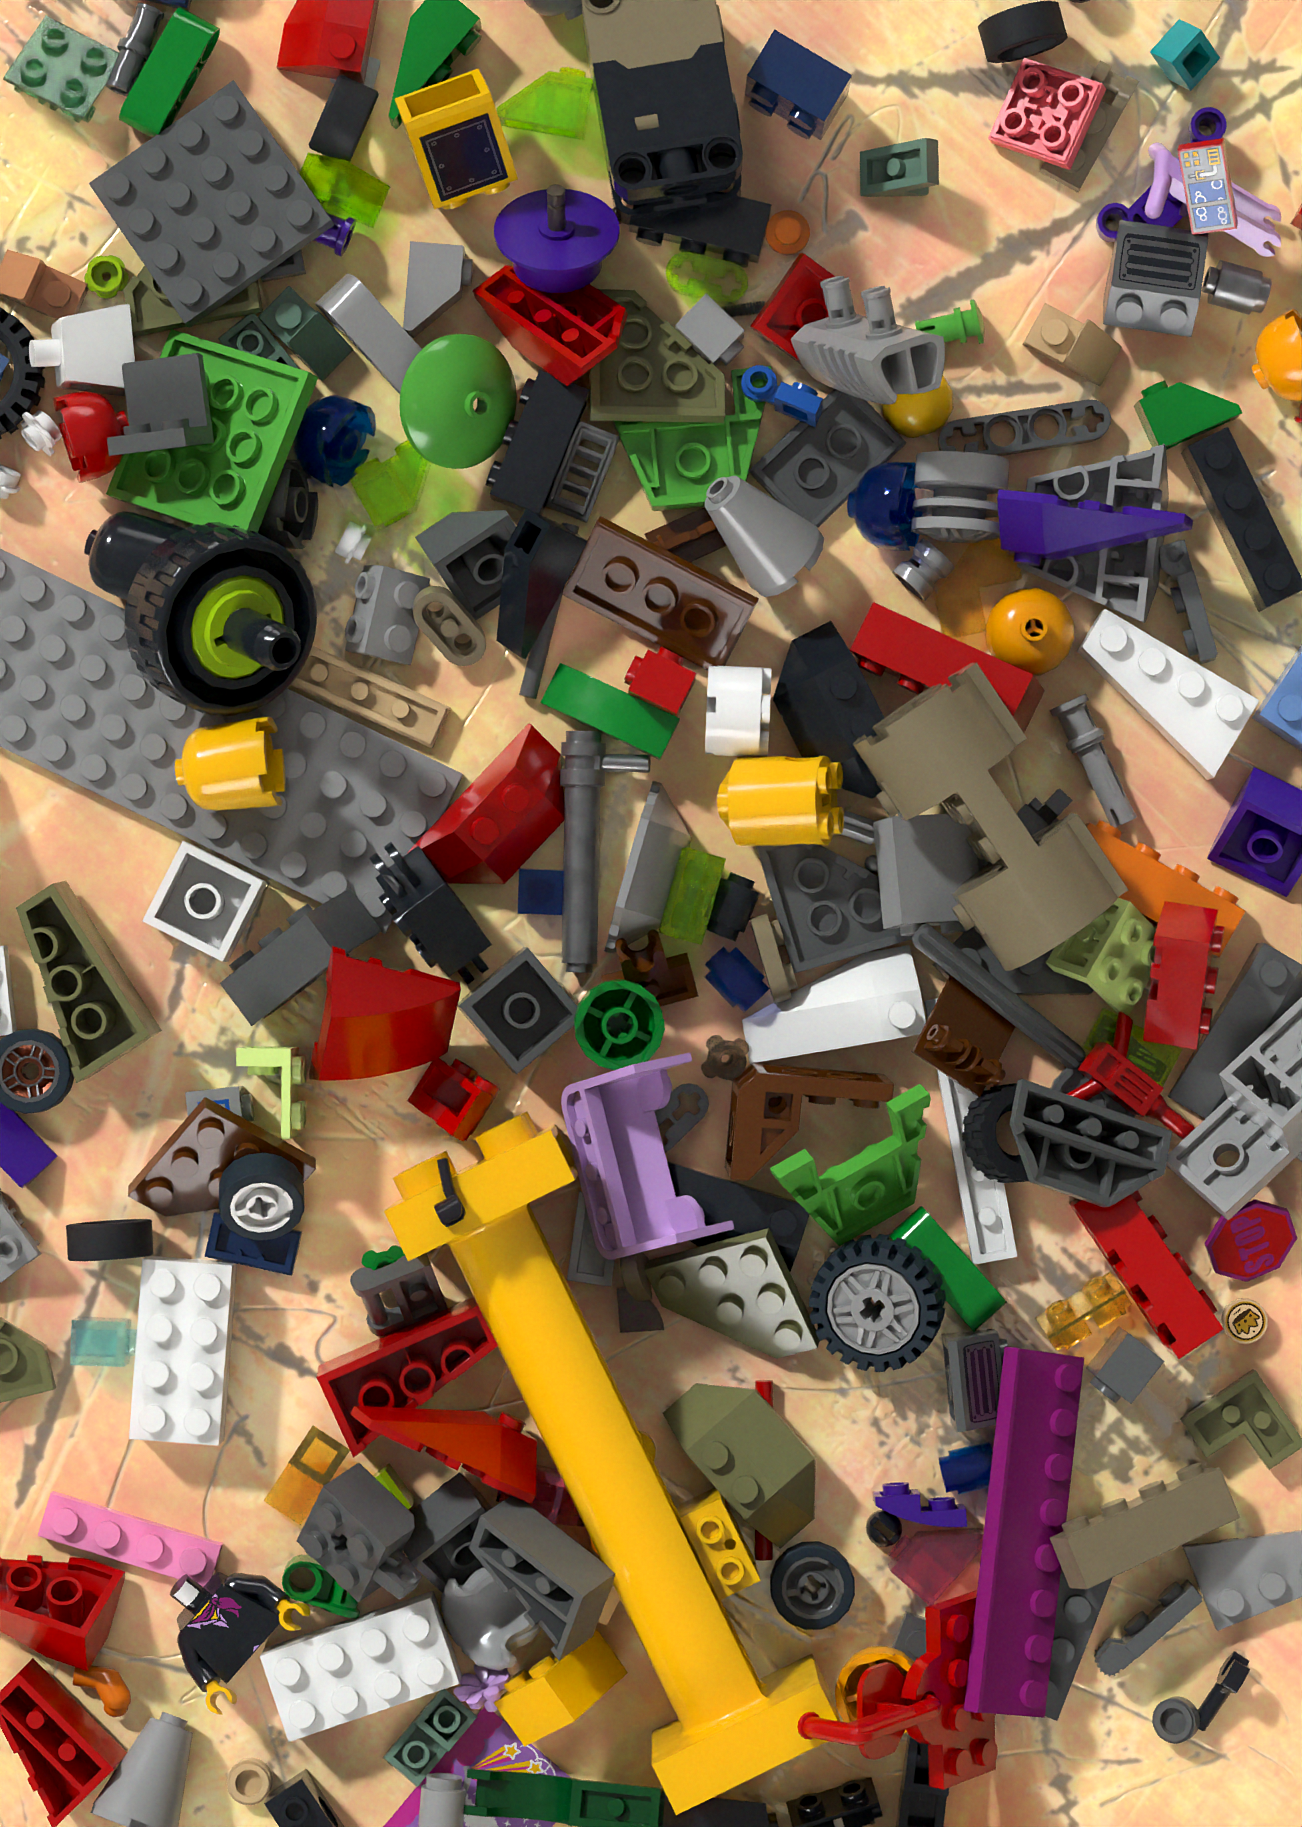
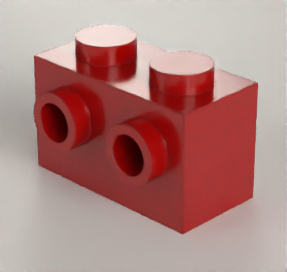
[624,647,697,717]

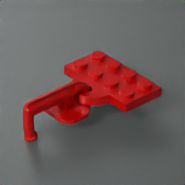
[797,1590,998,1790]

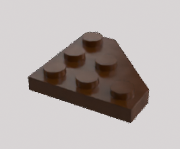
[128,1097,316,1217]

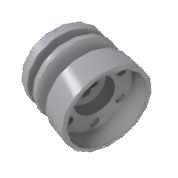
[911,451,1010,543]

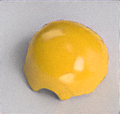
[882,375,954,438]

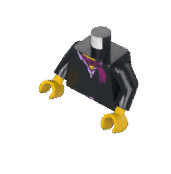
[170,1572,311,1715]

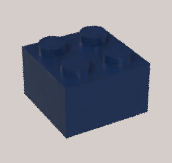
[745,29,852,140]

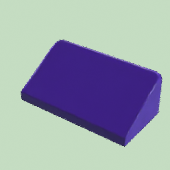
[0,1102,58,1188]

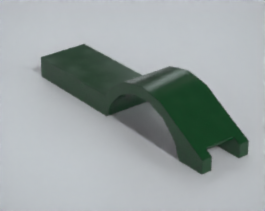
[463,1769,665,1827]

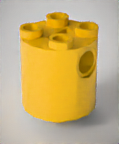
[717,756,844,846]

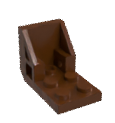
[724,1063,894,1181]

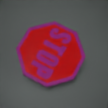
[1204,1199,1297,1282]

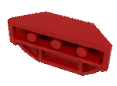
[472,265,628,386]
[407,723,564,884]

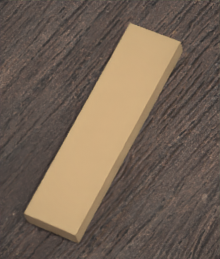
[291,646,451,748]

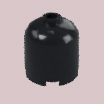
[84,511,186,600]

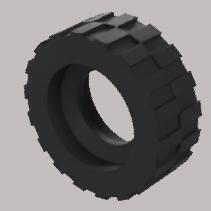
[962,1083,1029,1183]

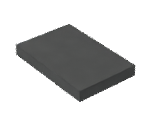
[749,389,907,528]

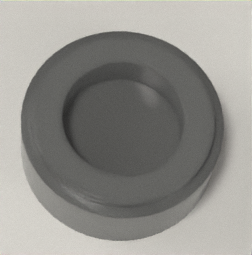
[1152,1696,1200,1744]

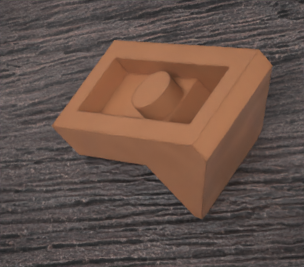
[0,249,88,320]

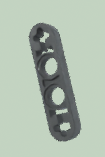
[938,400,1111,456]

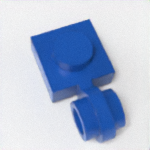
[741,365,823,427]

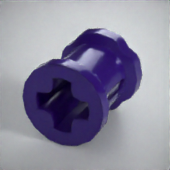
[313,212,356,257]

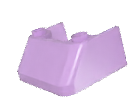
[561,1052,734,1260]

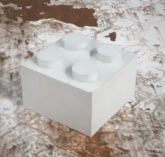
[142,841,268,962]

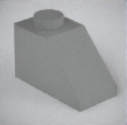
[403,241,473,338]

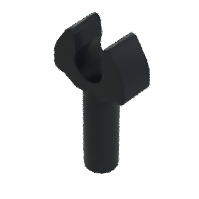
[1198,1651,1250,1731]

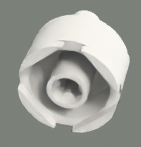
[705,666,771,757]

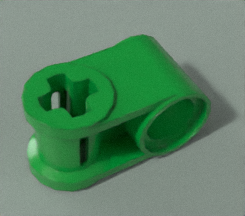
[282,1554,360,1618]

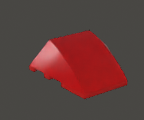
[309,946,461,1081]

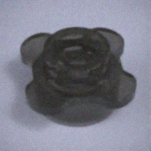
[701,1035,749,1081]

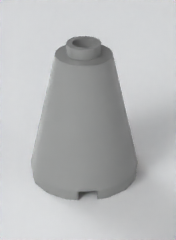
[705,476,824,597]
[90,1712,193,1827]

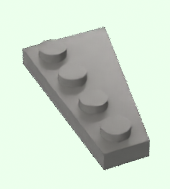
[1182,1530,1302,1631]

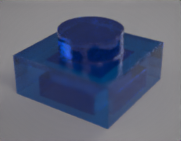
[517,868,564,915]

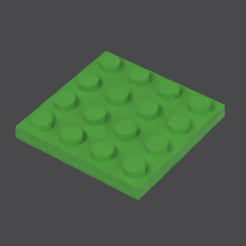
[106,329,318,533]

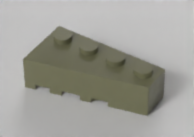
[16,881,162,1083]

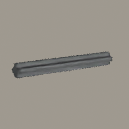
[911,924,1086,1069]

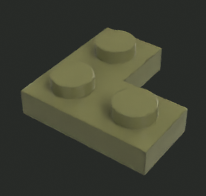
[1180,1369,1302,1470]

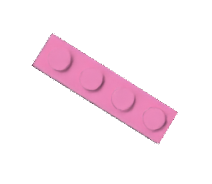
[38,1491,223,1587]

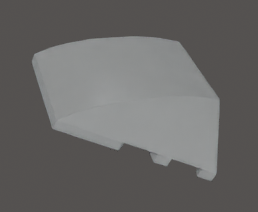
[1017,444,1169,623]
[604,781,692,954]

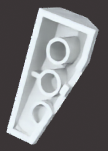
[742,945,926,1064]

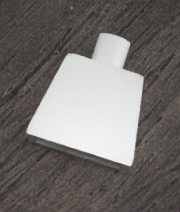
[29,304,135,396]

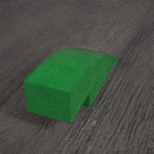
[540,663,680,760]

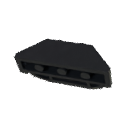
[772,621,885,799]

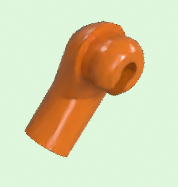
[73,1665,131,1717]

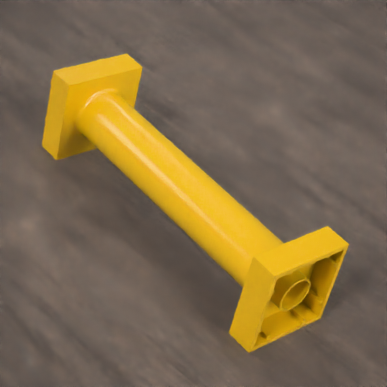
[384,1111,841,1815]

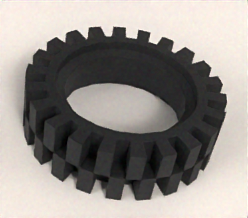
[0,307,45,439]

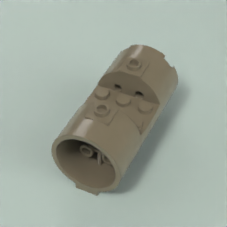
[853,663,1128,971]

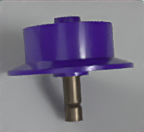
[494,184,620,293]

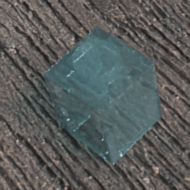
[70,1317,137,1367]

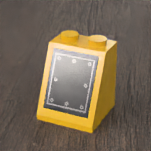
[395,68,518,210]

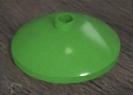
[399,334,517,469]

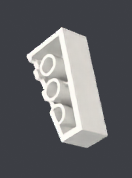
[1077,609,1260,780]

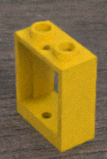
[679,1487,761,1601]

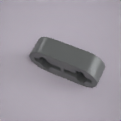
[655,1083,709,1153]

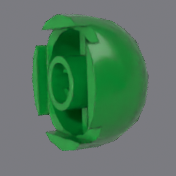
[573,979,665,1070]

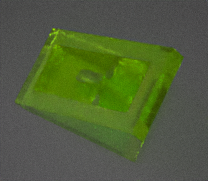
[299,152,390,229]

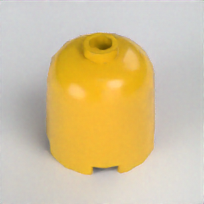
[175,717,286,811]

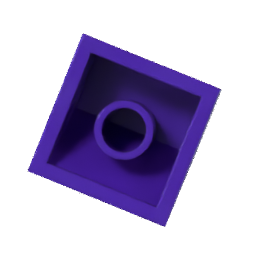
[1207,767,1302,897]

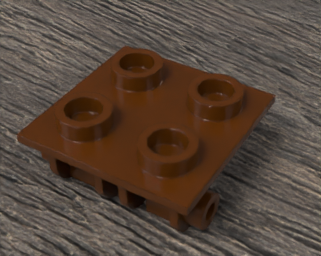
[911,975,1015,1097]

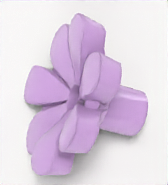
[454,1664,511,1712]

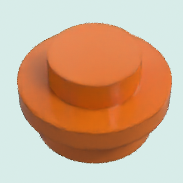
[766,210,810,255]

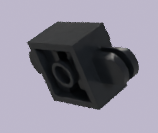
[369,842,492,985]

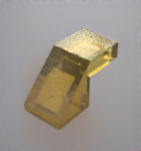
[264,1425,350,1525]

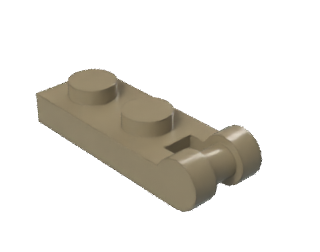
[1039,60,1139,192]

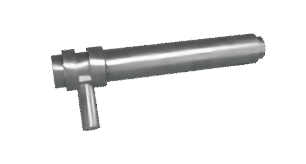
[560,731,651,973]

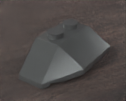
[1009,1079,1172,1207]

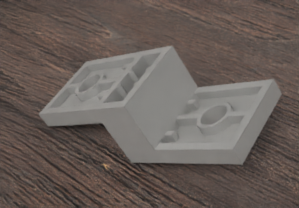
[1166,997,1302,1220]

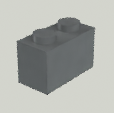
[1086,1326,1164,1404]

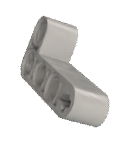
[315,273,422,394]

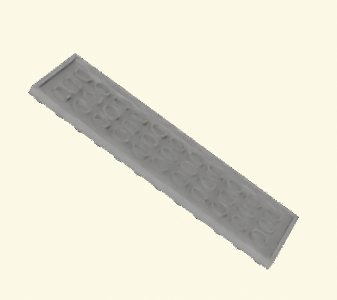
[0,549,463,934]

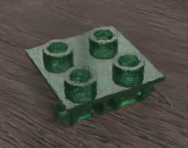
[3,15,119,123]

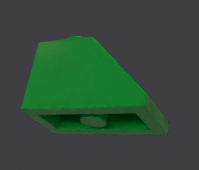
[1134,380,1242,450]

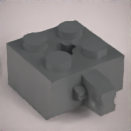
[297,1463,422,1602]

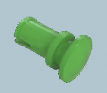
[915,299,985,344]

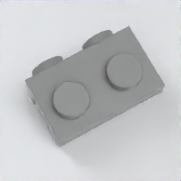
[345,565,430,665]

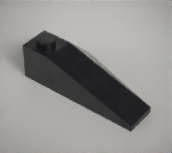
[667,1161,809,1272]

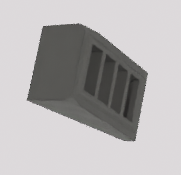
[546,421,620,523]

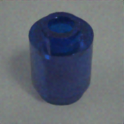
[704,946,770,1013]
[938,1441,993,1495]

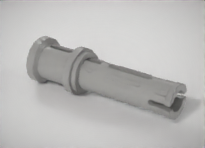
[1049,693,1137,828]

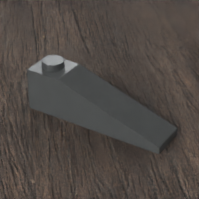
[1167,943,1302,1119]

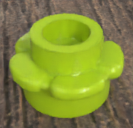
[84,255,129,299]

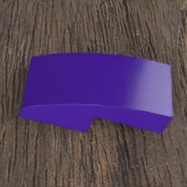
[873,1482,967,1527]

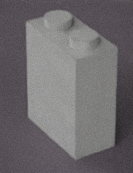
[873,814,979,936]

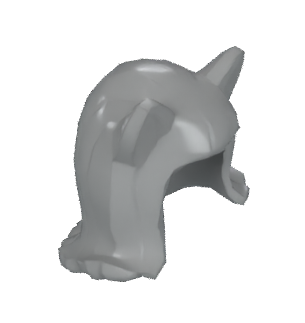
[440,1567,542,1670]

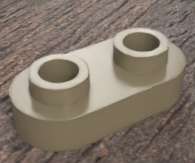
[413,586,486,666]
[750,913,798,1004]

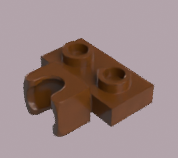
[601,929,698,1007]

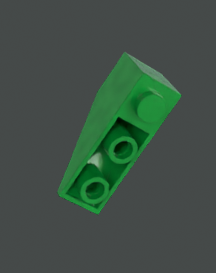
[388,0,482,129]

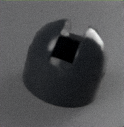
[866,1510,902,1547]

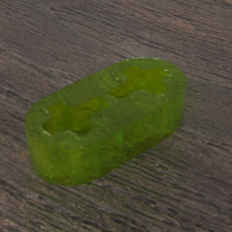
[666,252,748,305]

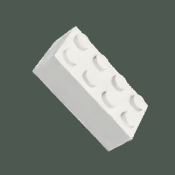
[129,1256,237,1446]
[260,1590,462,1742]

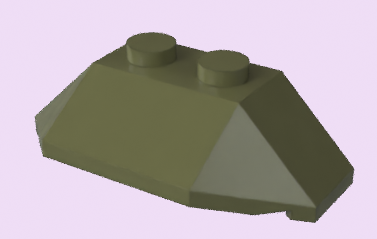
[663,1383,816,1549]

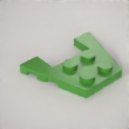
[612,366,771,511]
[770,1084,931,1246]

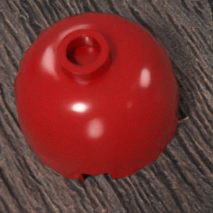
[53,391,129,483]

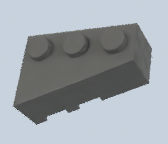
[220,888,382,1026]
[469,1495,615,1661]

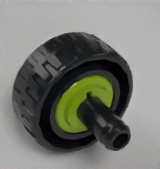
[124,522,317,716]

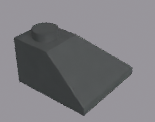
[415,510,516,620]

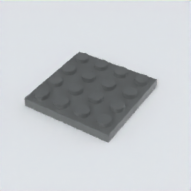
[88,80,335,328]

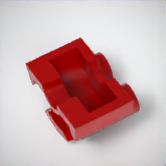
[407,1058,501,1141]

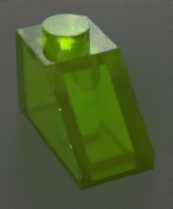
[496,67,593,140]

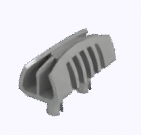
[791,276,945,405]

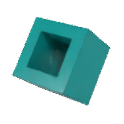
[1150,19,1220,91]

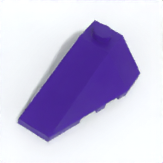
[997,489,1193,566]

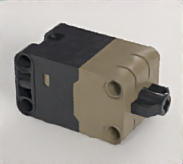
[581,0,743,225]

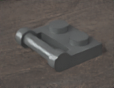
[350,1253,448,1336]

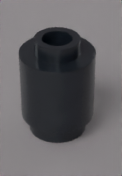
[703,872,760,942]

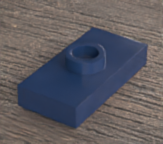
[204,1212,302,1276]

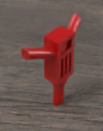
[1067,1011,1195,1140]

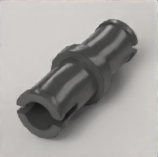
[105,3,164,97]

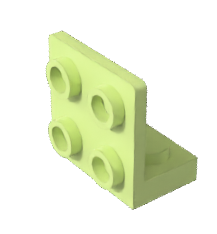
[1046,897,1156,1016]
[236,1046,307,1139]

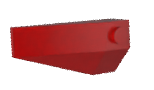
[276,0,379,84]
[350,1406,537,1504]
[0,1555,125,1671]

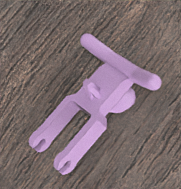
[1145,142,1281,257]

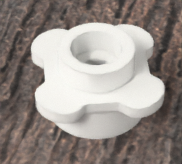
[21,410,62,456]

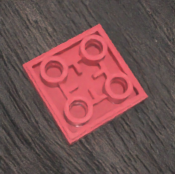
[988,58,1106,170]

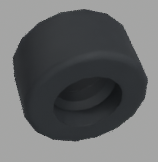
[309,75,379,164]

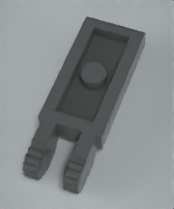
[1094,1579,1203,1676]

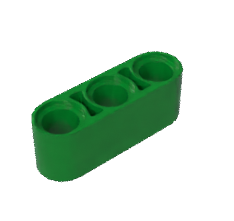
[119,7,220,138]
[888,1206,1007,1332]

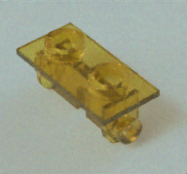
[1035,1271,1132,1351]

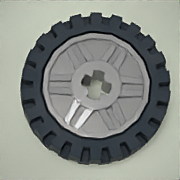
[809,1234,946,1372]

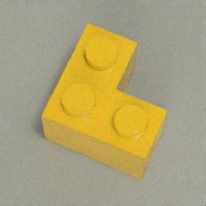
[494,1629,628,1747]

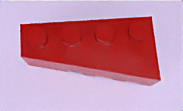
[850,602,1045,733]
[1069,1190,1224,1359]
[316,1297,497,1458]

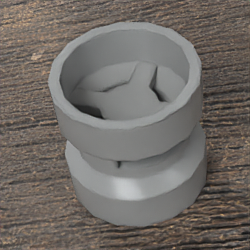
[892,538,955,601]

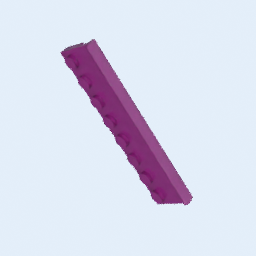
[964,1347,1084,1718]

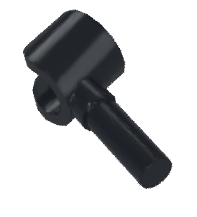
[433,1158,466,1227]

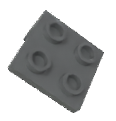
[107,353,214,456]

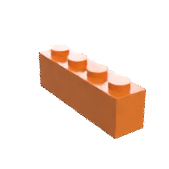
[1085,820,1245,958]

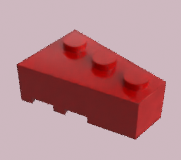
[1143,901,1224,1049]
[0,1658,127,1827]

